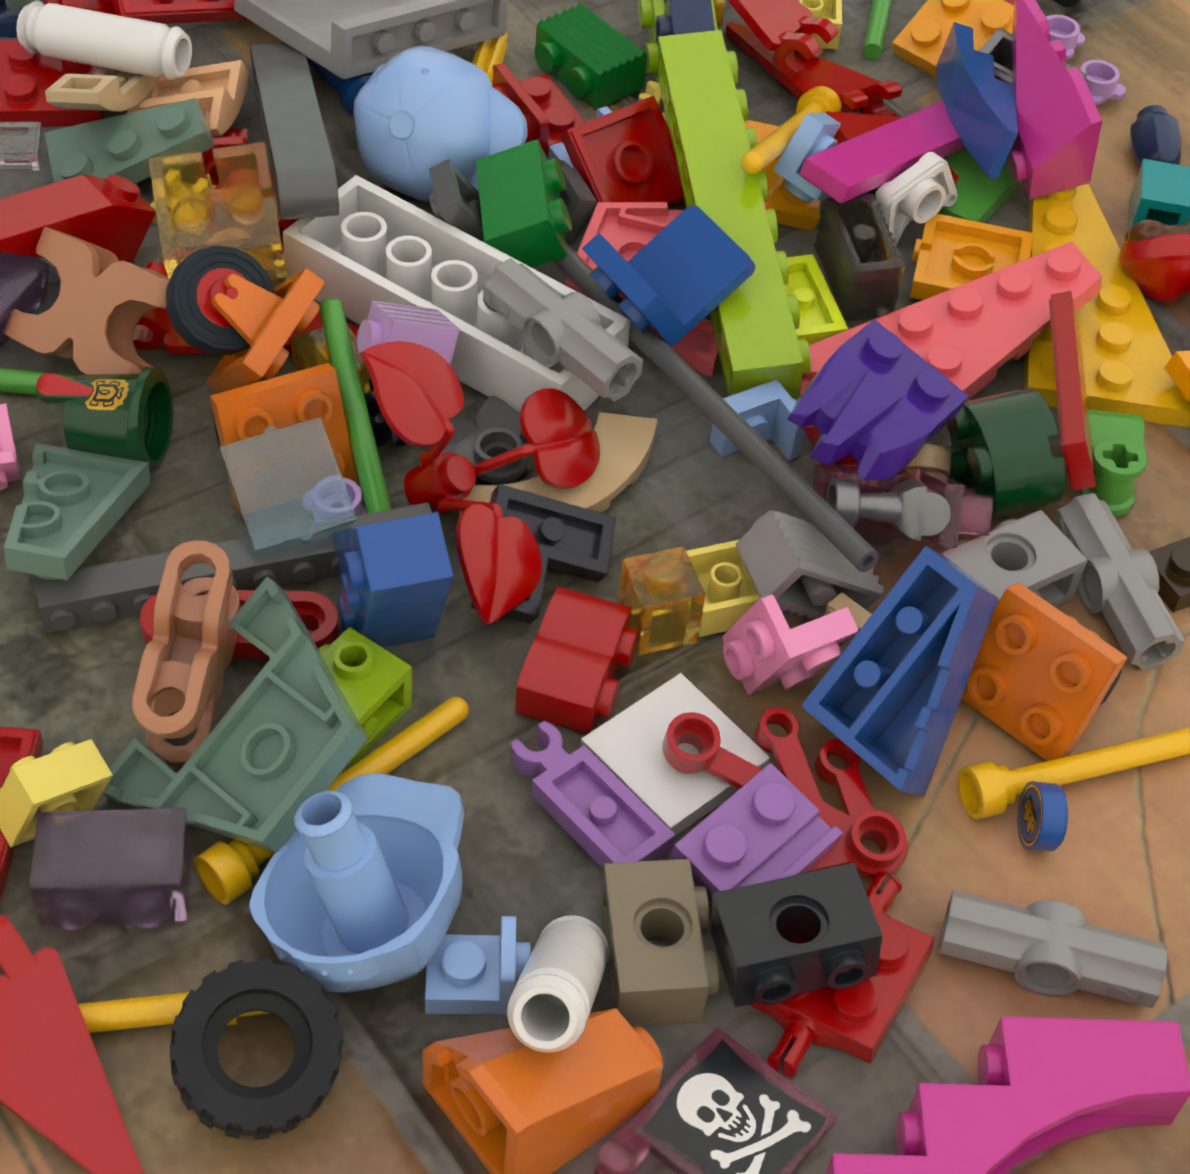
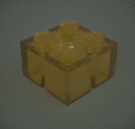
[148,142,288,279]

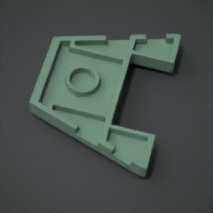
[102,577,368,852]

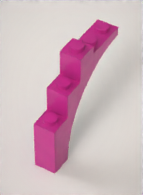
[826,1016,1190,1174]

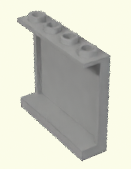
[234,0,508,80]

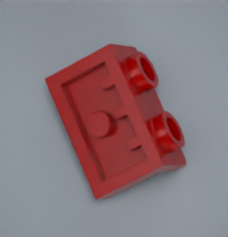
[492,63,586,159]

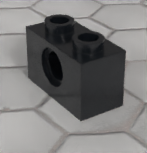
[711,863,883,1007]

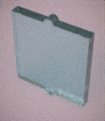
[220,417,356,553]

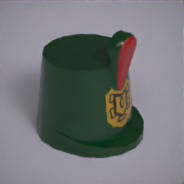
[36,367,173,468]

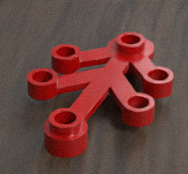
[662,707,908,878]

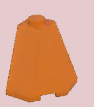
[422,1008,664,1174]

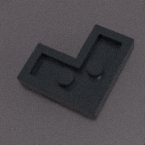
[471,484,616,624]

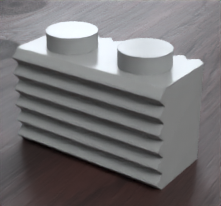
[736,510,884,620]

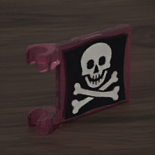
[594,1027,837,1174]

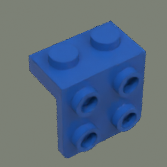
[582,205,755,347]

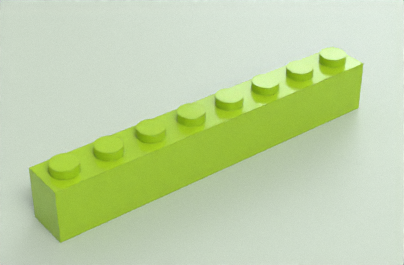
[658,30,811,399]

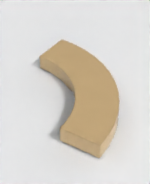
[459,412,658,516]

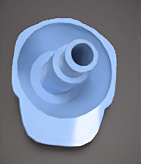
[353,46,527,203]
[249,773,464,993]

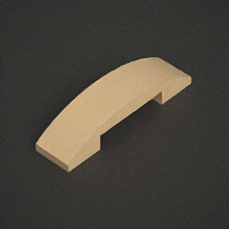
[45,28,171,111]

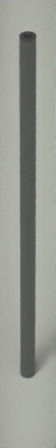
[553,243,879,572]

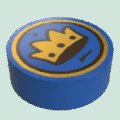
[1017,781,1068,852]

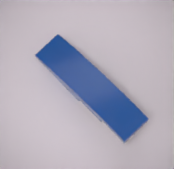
[936,22,1018,179]

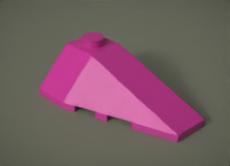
[1007,0,1102,200]

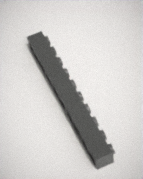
[33,502,432,634]

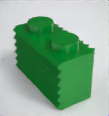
[534,2,647,111]

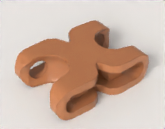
[4,227,170,375]
[132,540,242,767]

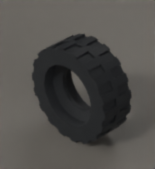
[170,958,344,1140]

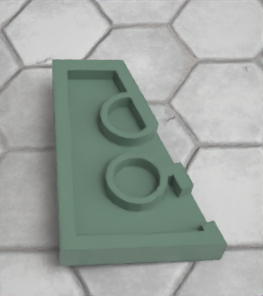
[44,98,215,184]
[3,443,151,581]

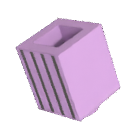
[357,301,459,366]

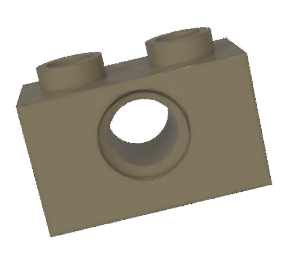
[600,859,719,1027]

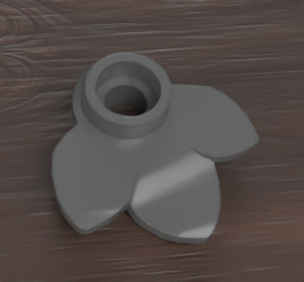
[420,396,528,483]

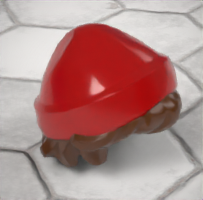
[1119,219,1190,304]

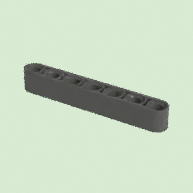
[250,42,339,220]

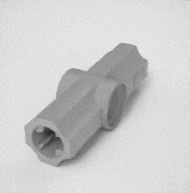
[483,258,643,402]
[1053,493,1185,671]
[938,890,1168,1008]

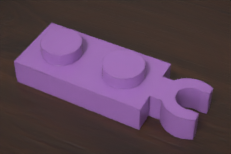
[510,721,676,869]

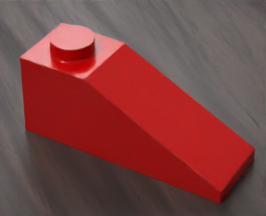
[0,174,156,263]

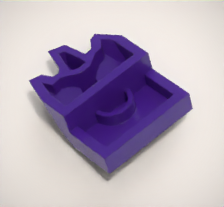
[787,319,969,481]

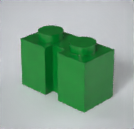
[475,139,572,268]

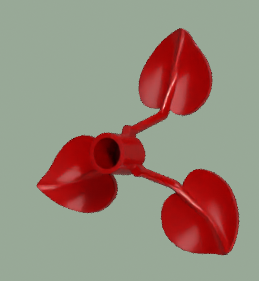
[359,341,600,625]

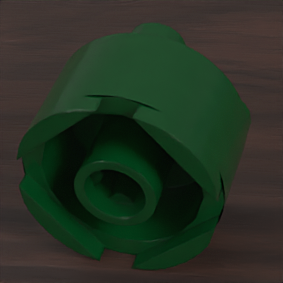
[945,388,1066,524]

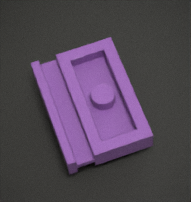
[669,763,843,899]

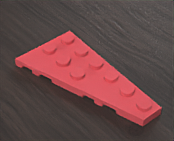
[796,242,1103,489]

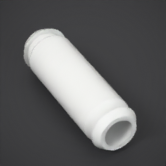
[16,1,192,80]
[507,915,609,1053]

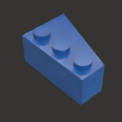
[332,512,453,648]
[801,546,998,796]

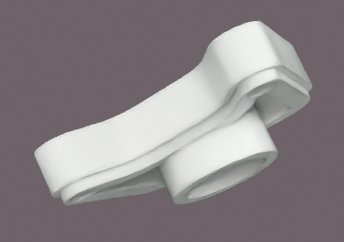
[871,152,958,250]

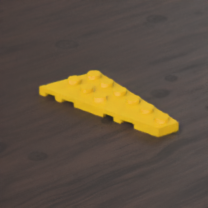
[1023,184,1190,428]

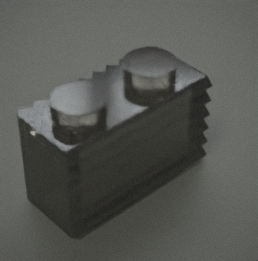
[814,194,906,321]

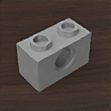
[941,510,1088,610]

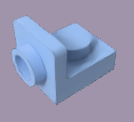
[773,112,841,202]
[709,379,805,460]
[425,916,530,1015]

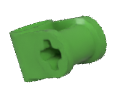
[1080,409,1148,517]

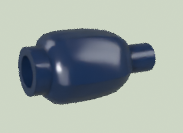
[1130,105,1181,169]

